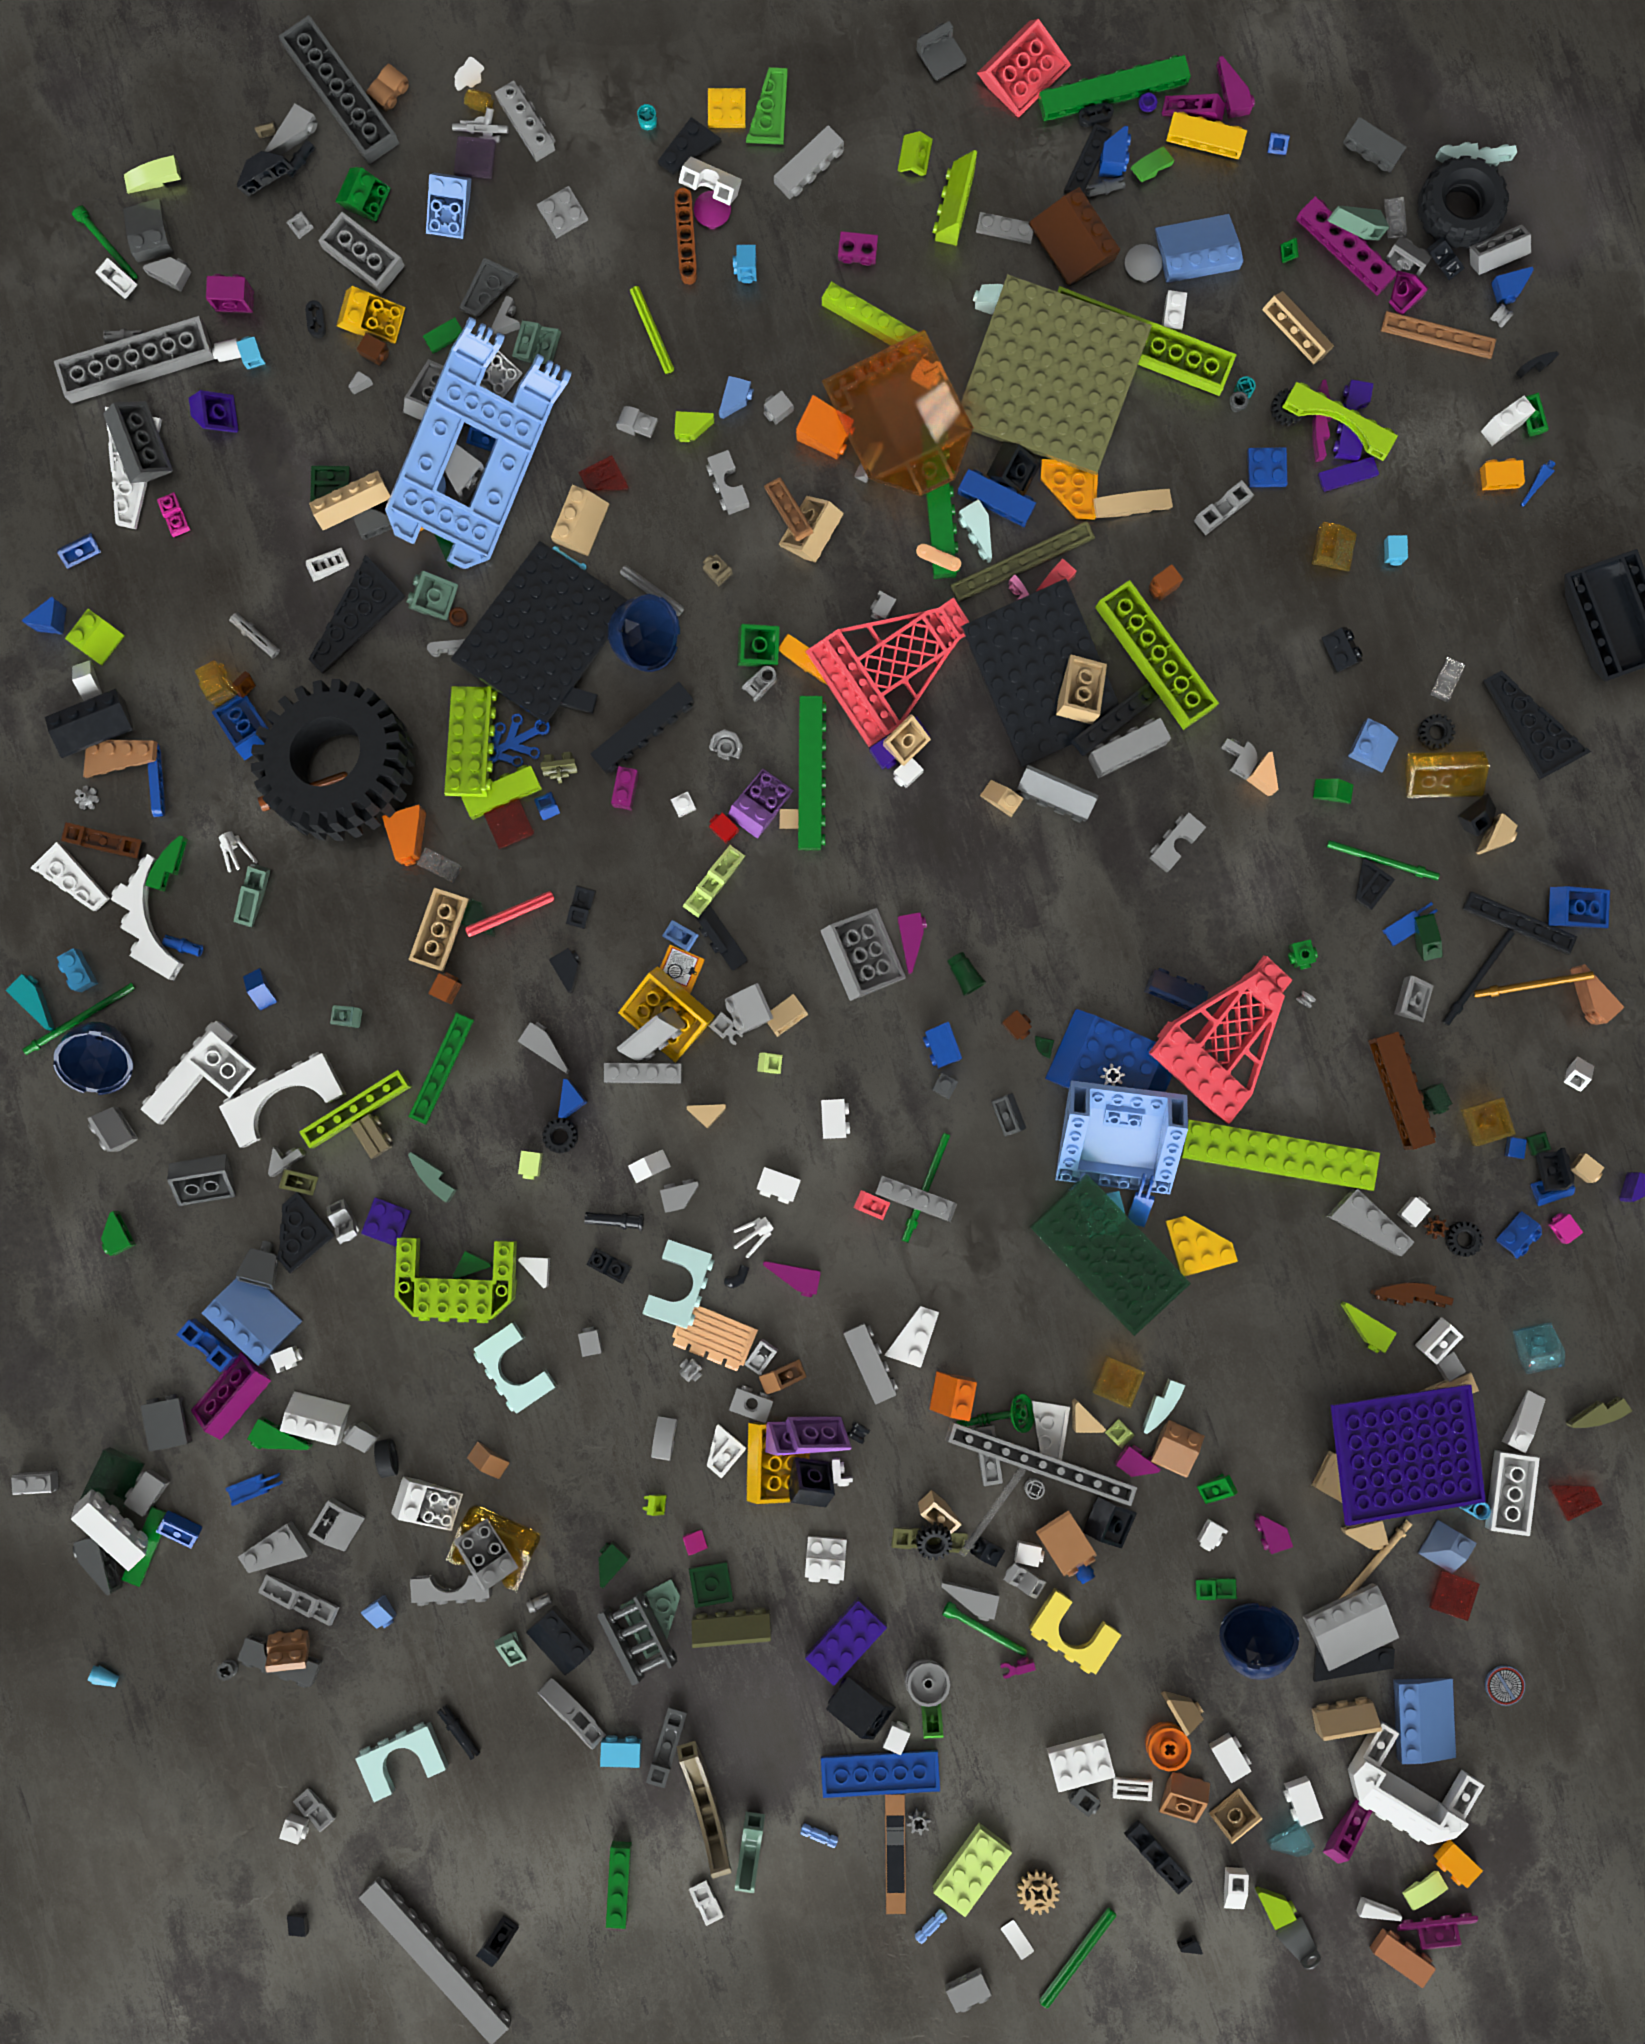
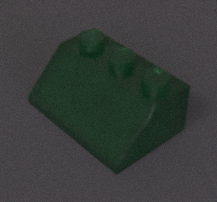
[79,1447,145,1515]

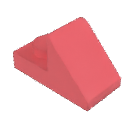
[853,1190,890,1220]

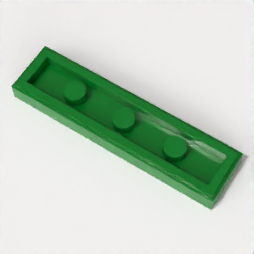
[121,1506,166,1587]

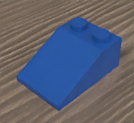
[212,695,269,760]
[1549,886,1610,928]
[923,1022,962,1068]

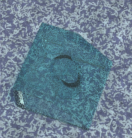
[1513,1322,1565,1375]

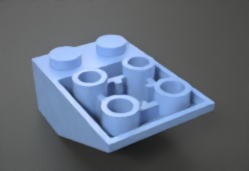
[426,173,472,239]

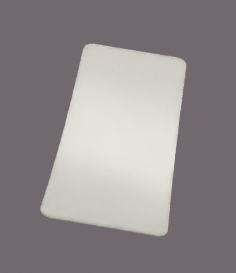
[1001,1920,1034,1960]

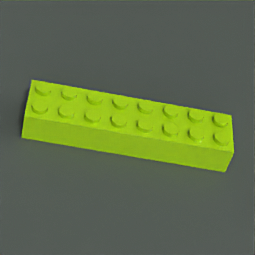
[1095,580,1219,730]

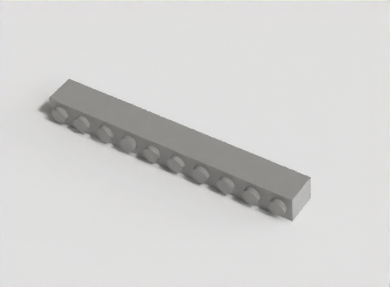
[945,1421,1137,1506]
[359,1876,511,2044]

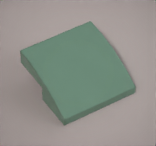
[512,320,561,366]

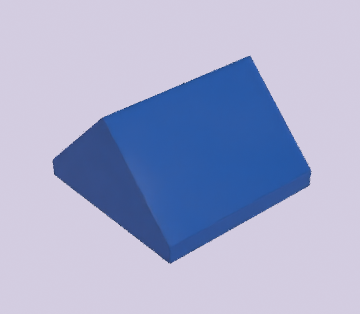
[22,597,67,634]
[558,1079,587,1118]

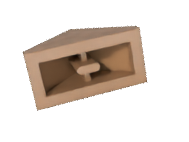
[467,1441,510,1479]

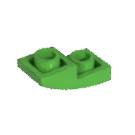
[1131,147,1175,182]

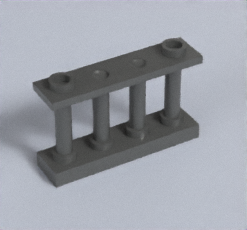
[597,1591,677,1686]

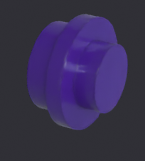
[1138,93,1158,112]

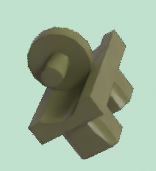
[540,752,578,784]

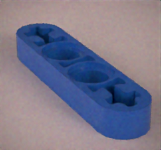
[148,744,165,817]

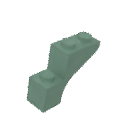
[734,1812,765,1893]

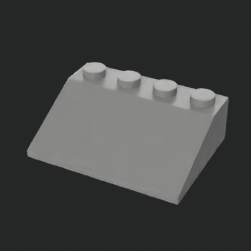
[820,908,906,1001]
[1303,1583,1399,1671]

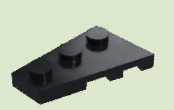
[658,117,722,175]

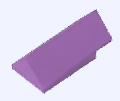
[765,1417,852,1456]

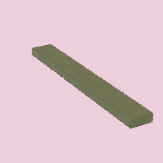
[950,521,1095,603]

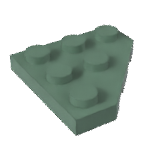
[620,1578,681,1659]

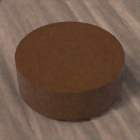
[449,607,468,627]

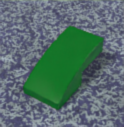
[1196,1578,1237,1600]

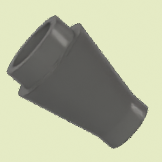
[1230,391,1249,412]

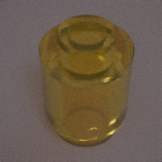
[464,89,494,113]

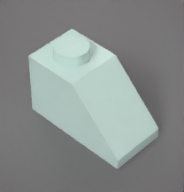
[973,284,1003,315]

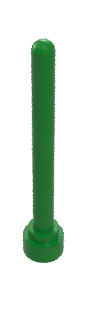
[72,205,138,280]
[942,1601,1027,1656]

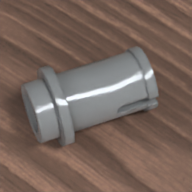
[526,1592,552,1613]

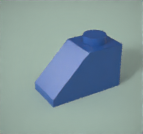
[1491,266,1534,305]

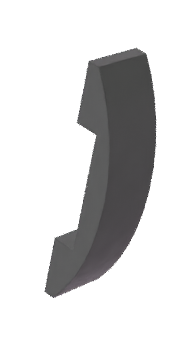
[646,1707,687,1788]

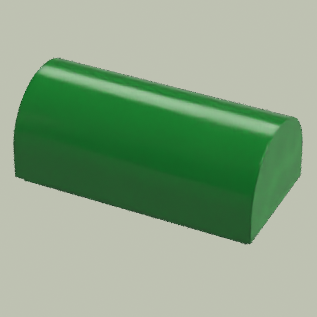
[1525,393,1549,436]

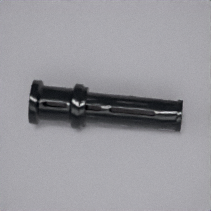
[585,1212,644,1231]

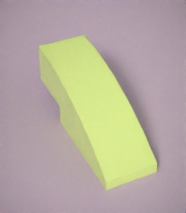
[124,155,181,194]

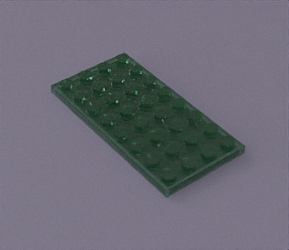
[1030,1173,1191,1336]

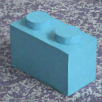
[600,1735,642,1768]

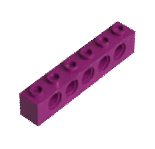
[1296,196,1397,296]

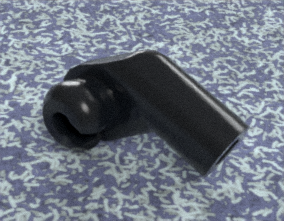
[724,1265,749,1289]

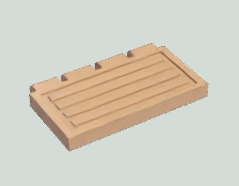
[672,1305,758,1371]

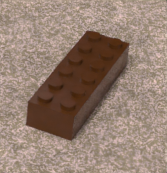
[1368,1031,1436,1150]

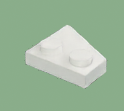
[707,1424,747,1478]

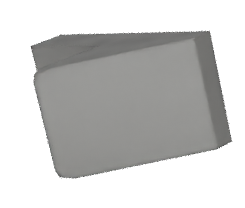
[491,295,520,336]
[268,1147,306,1177]
[744,1339,778,1375]

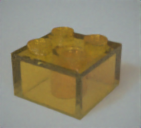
[1461,1097,1516,1146]
[1092,1355,1145,1409]

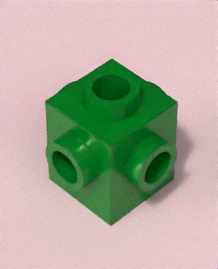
[1288,939,1318,970]

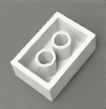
[1046,1733,1115,1792]

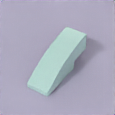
[1141,1379,1185,1434]

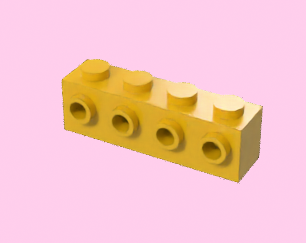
[1166,112,1247,160]

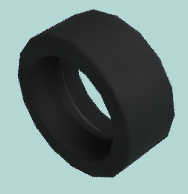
[374,1439,399,1478]

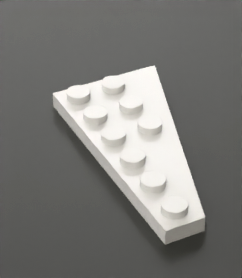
[105,407,162,529]

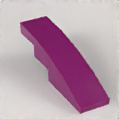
[1312,379,1332,462]

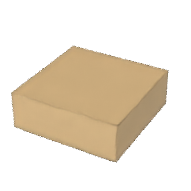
[779,809,799,829]

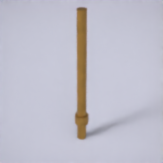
[1474,971,1595,998]

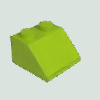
[65,609,125,665]

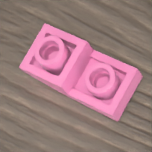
[1008,575,1029,600]

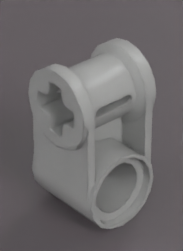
[742,666,777,702]

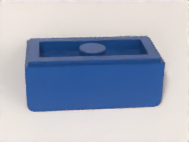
[466,425,496,451]
[57,533,101,569]
[1530,1181,1575,1206]
[156,1511,202,1548]

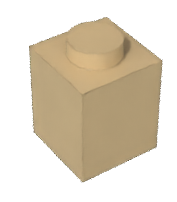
[1570,1153,1604,1183]

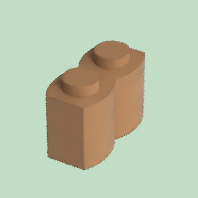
[366,64,409,111]

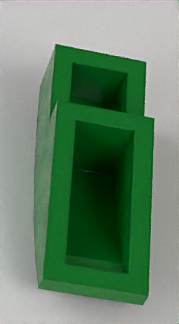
[145,835,188,892]

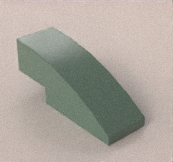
[233,864,271,927]
[408,1152,457,1203]

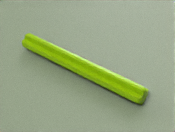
[630,286,674,374]

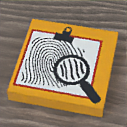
[660,945,705,994]

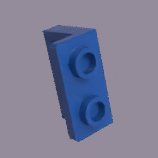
[1496,1211,1542,1259]

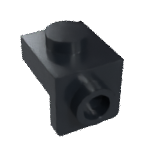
[970,1535,1005,1567]

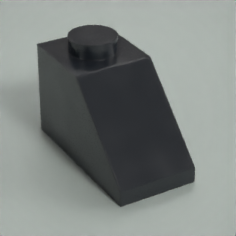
[549,948,581,994]
[476,1916,519,1967]

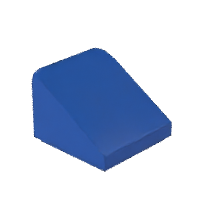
[1267,131,1290,155]
[534,792,560,820]
[1505,1137,1527,1159]

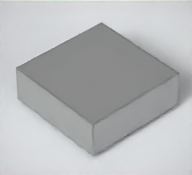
[286,211,314,239]

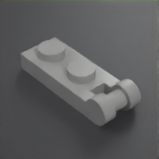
[427,639,465,657]

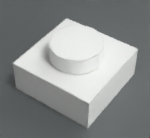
[671,792,696,817]

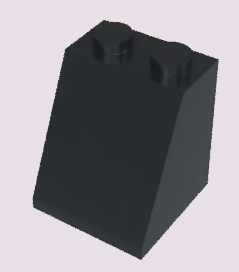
[826,1677,896,1740]

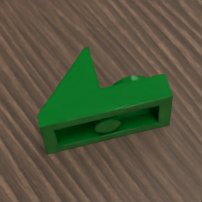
[1197,1473,1238,1504]

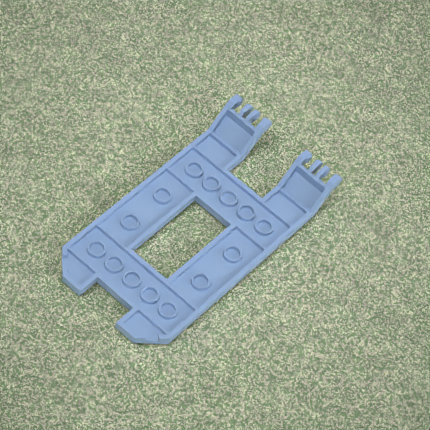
[385,317,572,569]

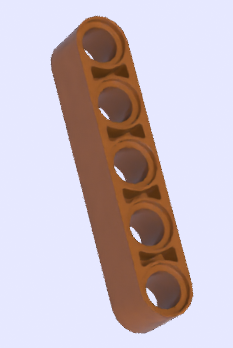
[674,188,697,285]

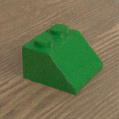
[737,624,779,667]

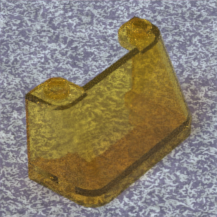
[446,1506,540,1592]

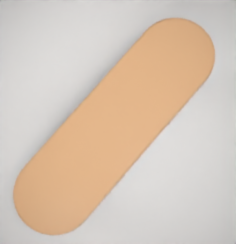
[916,544,961,571]

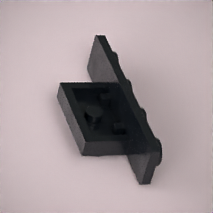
[693,905,748,971]

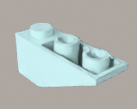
[958,499,992,563]

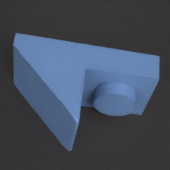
[662,920,699,952]

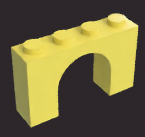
[1029,1588,1121,1675]

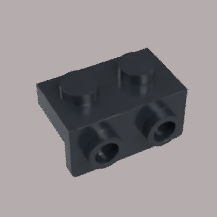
[1322,627,1363,672]
[1536,1148,1575,1192]

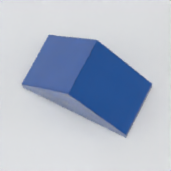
[243,968,278,1011]

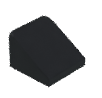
[287,1913,309,1937]
[1177,1935,1203,1955]

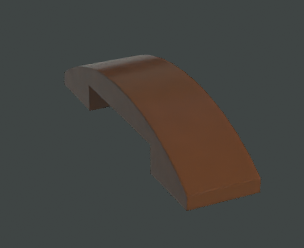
[61,822,142,859]

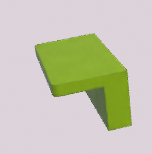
[898,131,933,176]

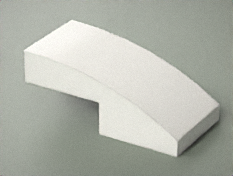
[689,1880,725,1926]

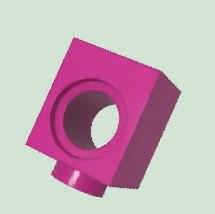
[1548,1213,1583,1244]

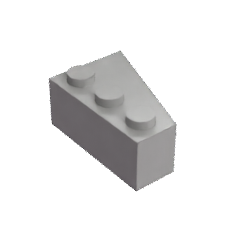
[238,1521,313,1573]

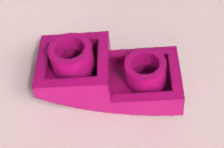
[157,492,191,537]

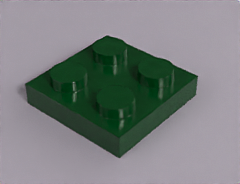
[689,1561,734,1608]

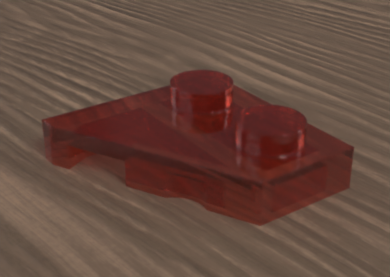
[578,455,629,491]
[1549,1485,1603,1521]

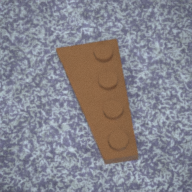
[83,740,158,778]

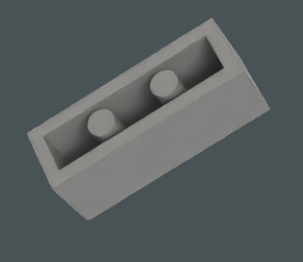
[1470,224,1531,275]

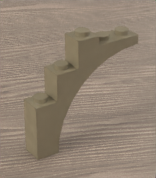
[677,1741,732,1878]

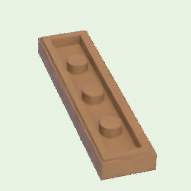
[764,477,814,541]

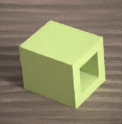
[518,1151,543,1180]

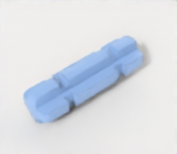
[800,1823,838,1848]
[915,1909,947,1944]

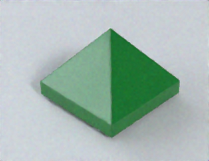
[1280,238,1299,263]

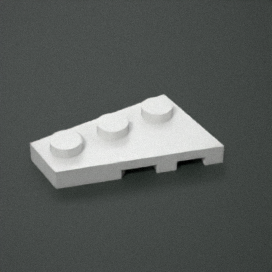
[884,1306,939,1368]
[1031,1400,1070,1460]

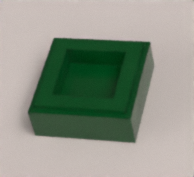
[1526,1131,1552,1156]

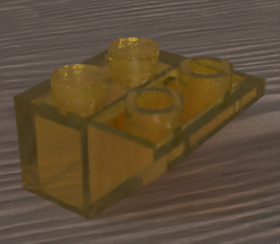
[1312,521,1357,571]

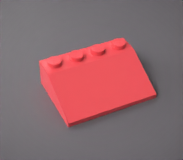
[977,19,1071,117]

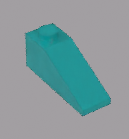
[5,974,55,1031]

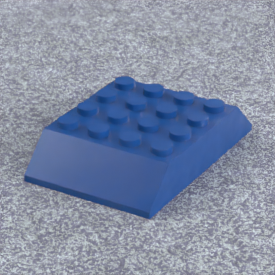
[1045,1009,1173,1092]

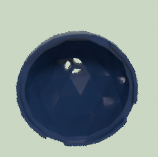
[608,594,680,672]
[53,1022,133,1095]
[1219,1603,1299,1680]

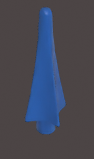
[1521,460,1555,506]

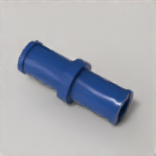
[162,934,203,957]

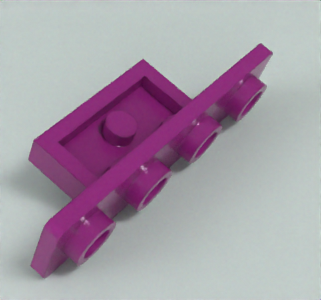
[1397,1913,1478,1950]

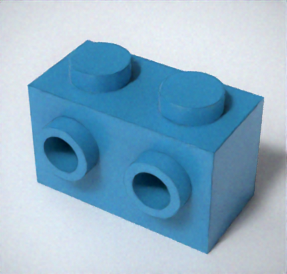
[733,245,757,283]
[57,948,98,992]

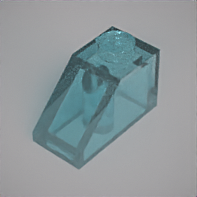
[1266,1822,1315,1857]

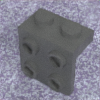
[916,21,967,80]

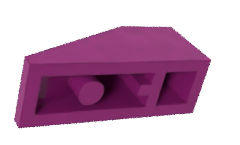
[1216,56,1255,119]
[1162,94,1225,122]
[897,912,927,974]
[763,1261,821,1297]
[1323,1799,1373,1864]

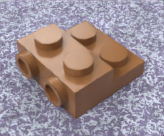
[265,1629,310,1673]

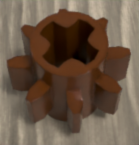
[1423,1215,1449,1239]

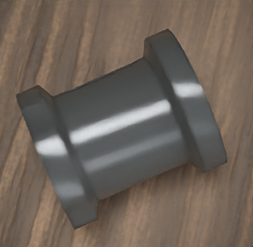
[216,1659,238,1681]

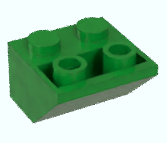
[335,167,391,222]

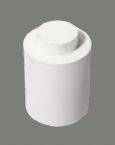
[212,338,241,362]

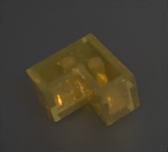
[195,660,236,707]

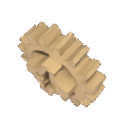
[1017,1869,1060,1915]

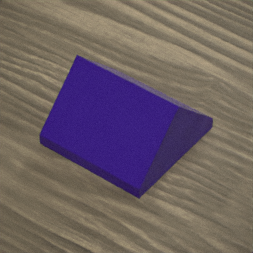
[1619,1172,1645,1202]

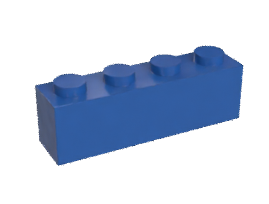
[957,469,1036,528]

